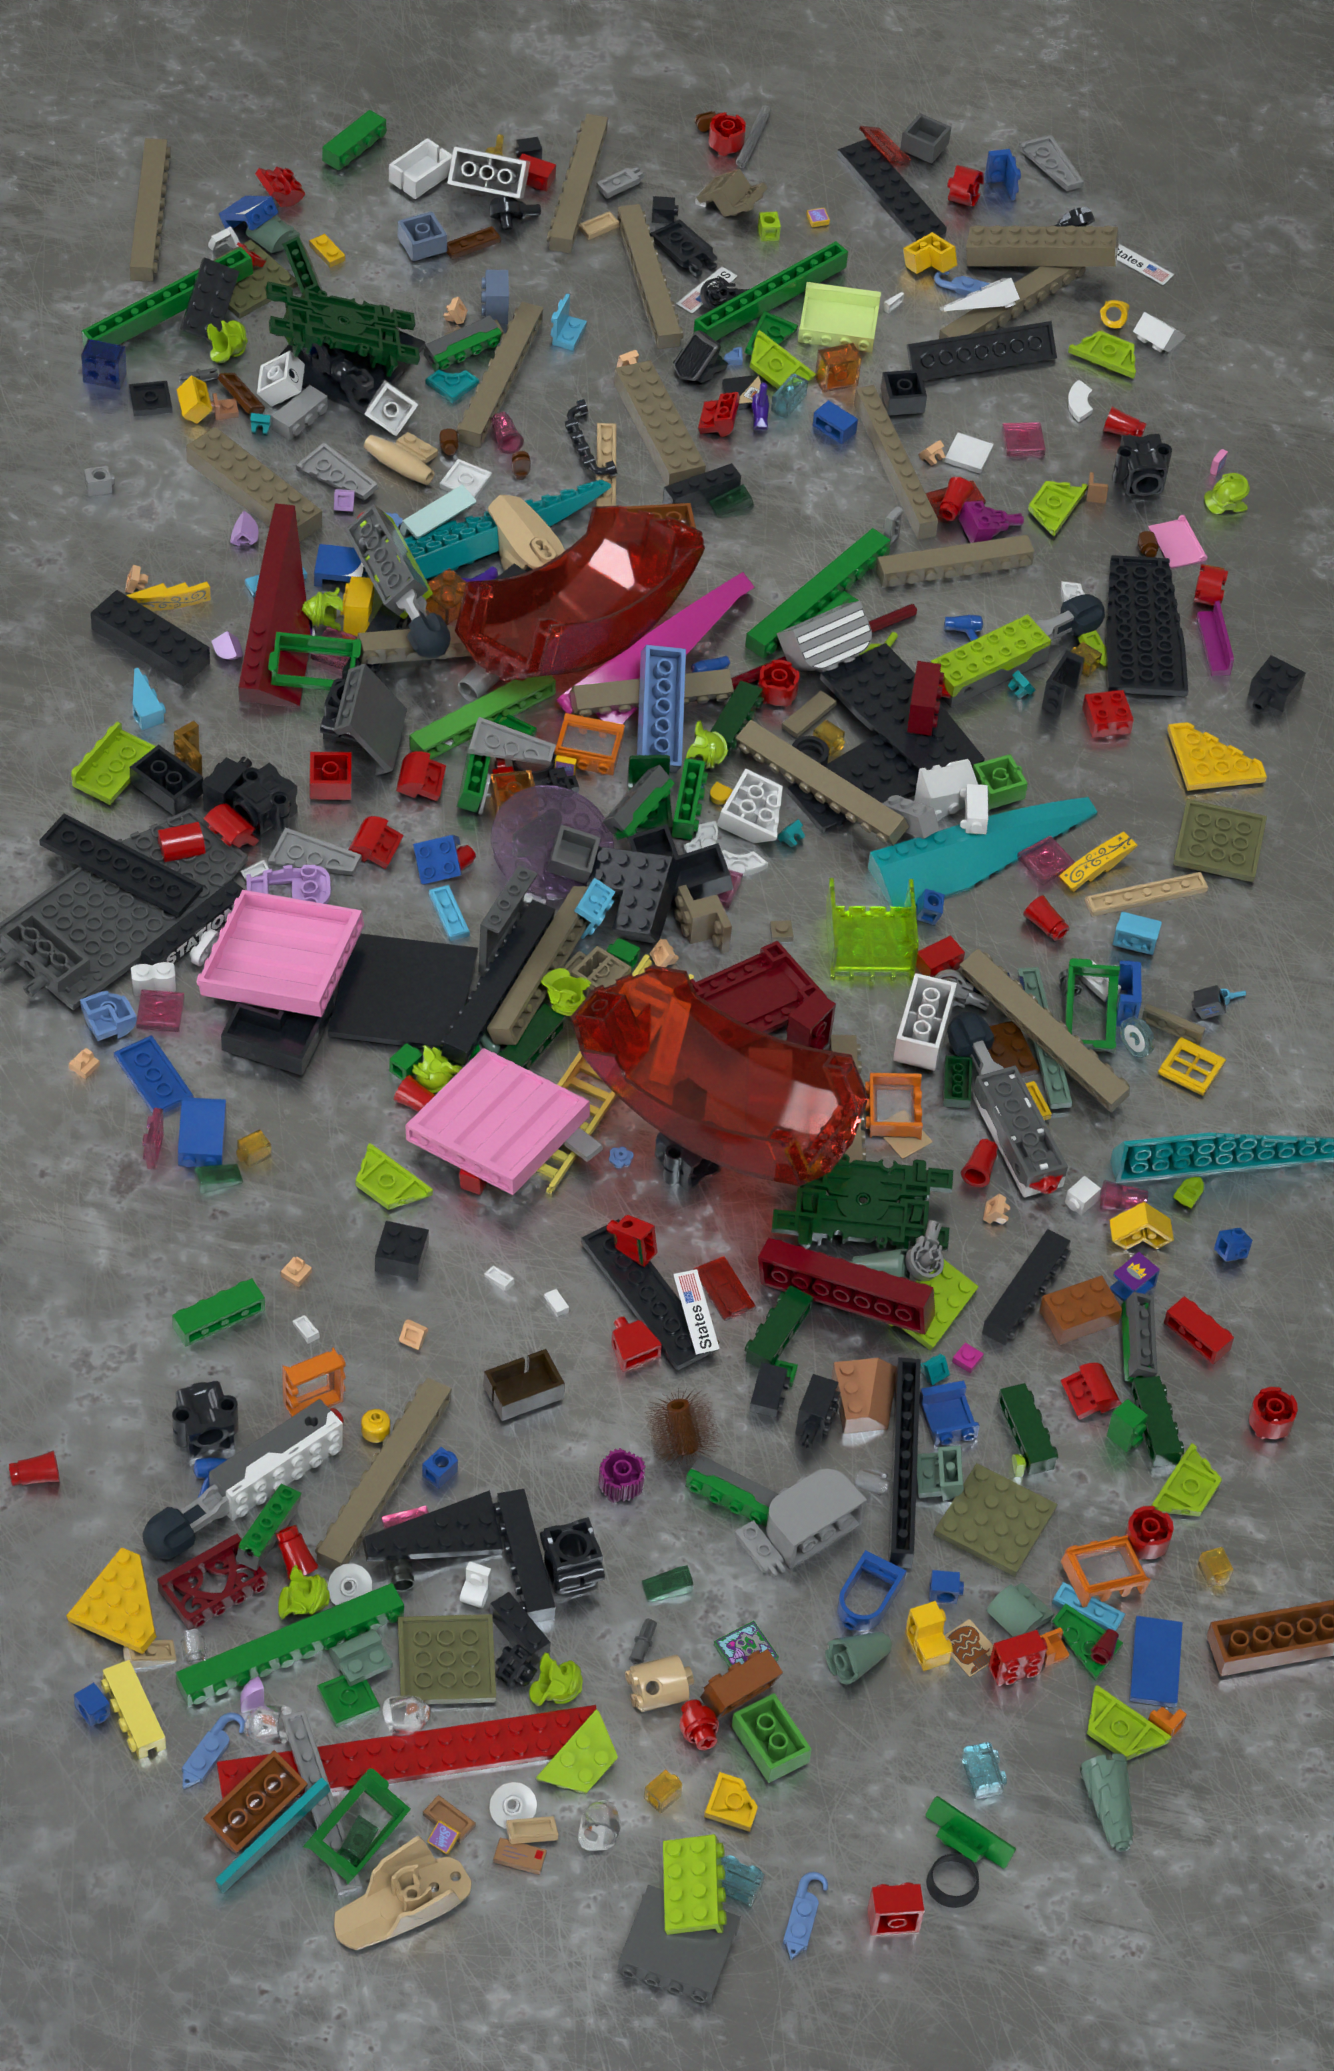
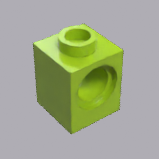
[758,211,781,242]

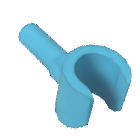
[1220,989,1246,1005]

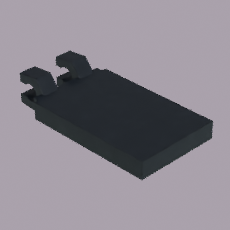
[650,219,717,277]

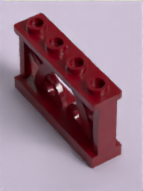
[157,1533,268,1631]

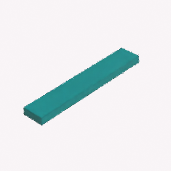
[215,1778,330,1893]

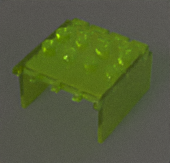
[826,878,919,981]

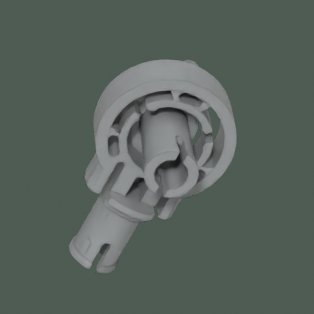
[934,970,990,1011]
[905,1220,944,1281]

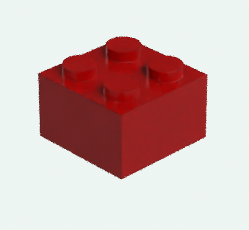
[310,752,352,800]
[867,1882,924,1936]

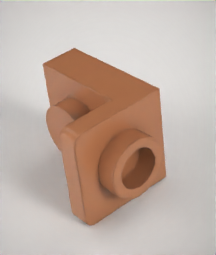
[210,393,239,420]

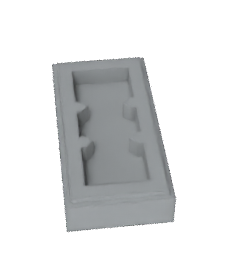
[883,506,903,545]

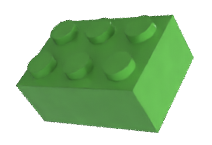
[732,1693,812,1783]

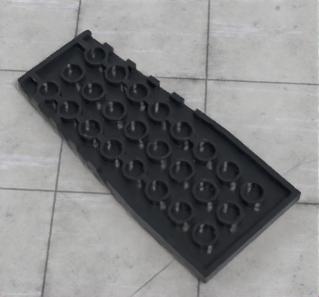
[1105,555,1188,696]
[820,643,985,770]
[787,733,919,833]

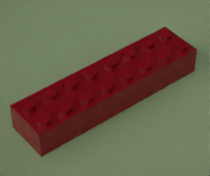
[758,1237,935,1335]

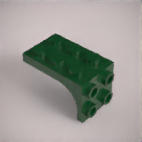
[627,754,673,833]

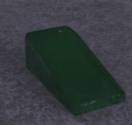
[709,484,754,516]
[194,1164,243,1194]
[641,1565,694,1602]
[336,1815,379,1867]

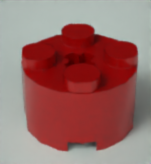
[708,112,746,156]
[947,165,984,206]
[1194,564,1228,606]
[758,660,800,707]
[1249,1387,1298,1439]
[1124,1506,1174,1560]

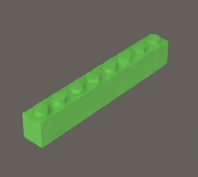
[409,666,556,760]

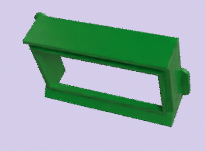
[268,632,361,691]
[1065,958,1120,1054]
[303,1768,411,1884]

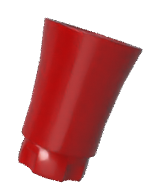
[1103,406,1147,437]
[938,477,974,521]
[1023,895,1070,941]
[394,1075,435,1112]
[961,1139,998,1188]
[9,1450,60,1486]
[275,1525,319,1580]

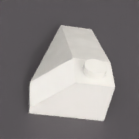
[940,278,1020,311]

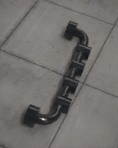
[564,399,618,478]

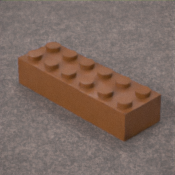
[1207,1600,1334,1676]

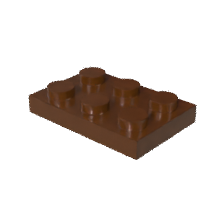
[988,1021,1039,1078]

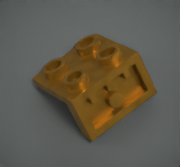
[173,720,202,776]

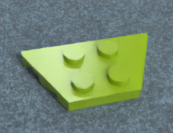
[749,330,816,390]
[1068,331,1136,379]
[1028,481,1088,536]
[355,1143,433,1210]
[1151,1443,1222,1517]
[1087,1685,1172,1760]
[535,1709,618,1795]

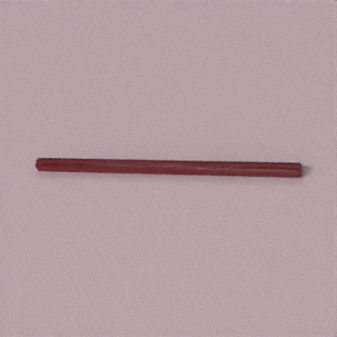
[731,604,917,690]

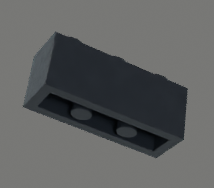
[489,1592,551,1666]

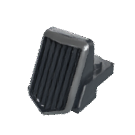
[673,330,728,383]

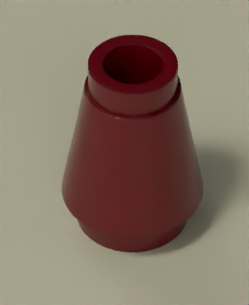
[1091,1629,1119,1665]

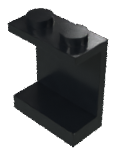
[1041,650,1085,716]

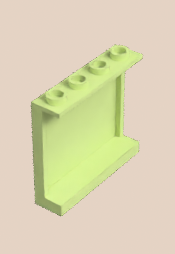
[798,282,881,352]

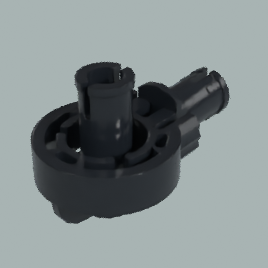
[489,196,541,230]
[1053,207,1095,227]
[700,278,749,310]

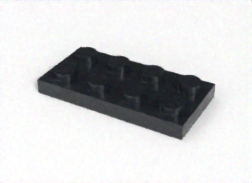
[180,257,240,342]

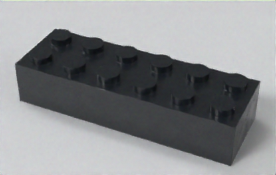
[90,590,210,687]

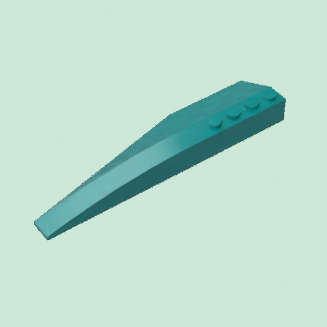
[404,480,611,579]
[868,797,1098,913]
[1110,1132,1334,1182]

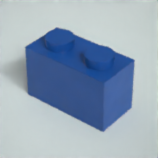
[812,400,858,444]

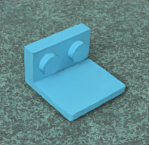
[550,293,587,351]
[574,878,615,939]
[1112,912,1162,955]

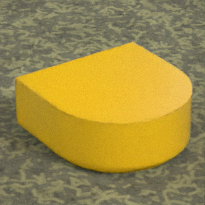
[710,782,733,805]

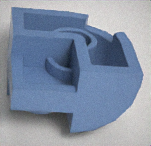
[80,991,137,1041]

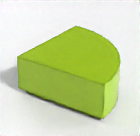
[1012,1454,1026,1477]

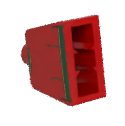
[607,1215,658,1267]

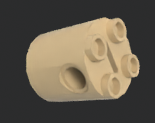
[625,1655,694,1712]

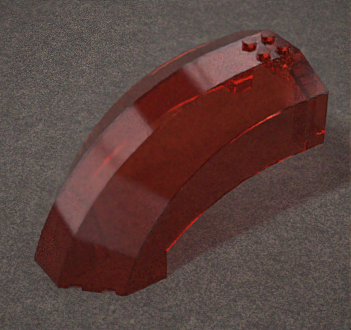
[455,505,705,682]
[571,965,869,1186]

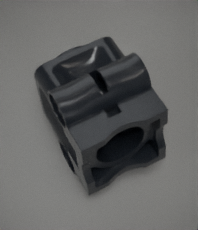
[1112,434,1172,496]
[320,678,362,748]
[232,762,298,836]
[655,1114,724,1192]
[172,1381,239,1460]
[540,1517,605,1595]

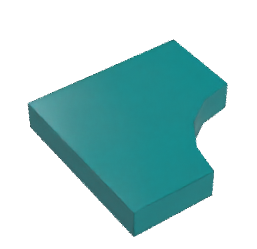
[425,370,479,403]

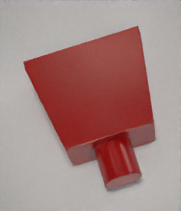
[611,1316,662,1372]

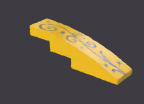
[127,581,211,611]
[1059,832,1138,892]

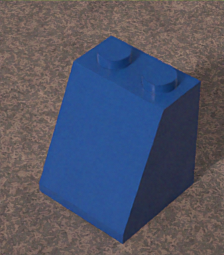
[178,1097,227,1168]

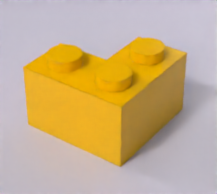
[903,233,957,274]
[1109,1202,1174,1250]
[905,1601,953,1671]

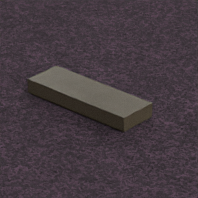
[781,691,836,738]
[1141,1004,1205,1046]

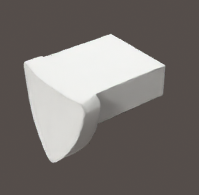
[208,227,240,251]

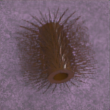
[644,1388,721,1466]

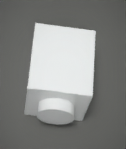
[1065,1176,1101,1216]

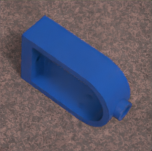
[837,1550,906,1631]

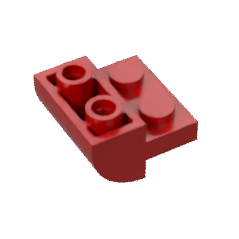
[255,167,305,207]
[698,392,740,437]
[396,751,446,801]
[203,804,259,848]
[348,816,404,869]
[1060,1362,1122,1420]

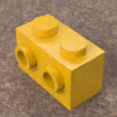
[176,375,212,424]

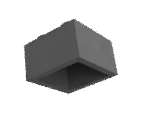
[900,113,951,164]
[546,825,601,884]

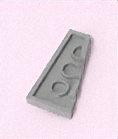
[1018,135,1084,191]
[296,442,378,500]
[467,717,556,765]
[268,827,362,876]

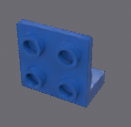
[984,149,1021,201]
[413,835,462,885]

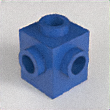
[1214,1228,1253,1261]

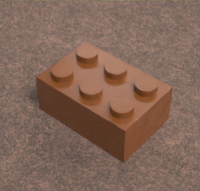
[1039,1275,1122,1345]
[700,1649,783,1719]

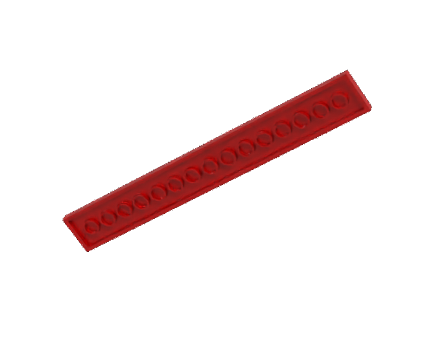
[217,1705,597,1799]

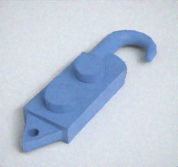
[934,271,990,296]
[182,1713,246,1789]
[783,1872,828,1960]

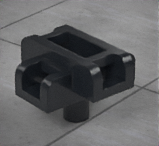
[541,767,579,800]
[495,1645,538,1689]

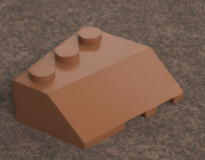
[831,1358,896,1434]

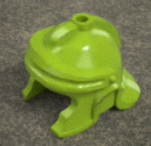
[207,320,248,363]
[1204,473,1250,515]
[302,588,343,631]
[686,720,728,769]
[541,968,591,1017]
[412,1045,463,1093]
[278,1565,330,1620]
[529,1653,583,1706]

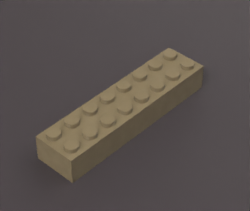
[966,225,1119,267]
[614,360,706,486]
[186,427,322,542]

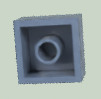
[398,211,447,261]
[481,270,509,324]

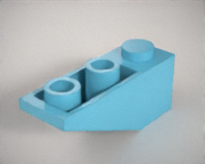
[133,668,166,730]

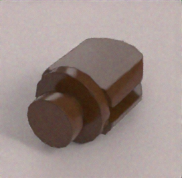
[694,111,719,132]
[439,428,459,455]
[511,451,531,480]
[1138,531,1159,557]

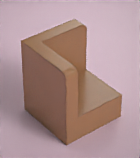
[1086,472,1108,504]

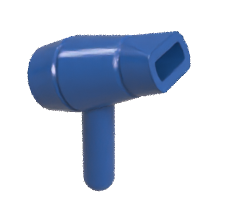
[944,615,983,641]
[691,656,730,673]
[193,1457,229,1498]

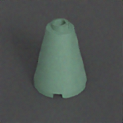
[849,1249,910,1280]
[825,1632,892,1685]

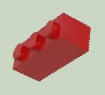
[1164,1296,1234,1364]

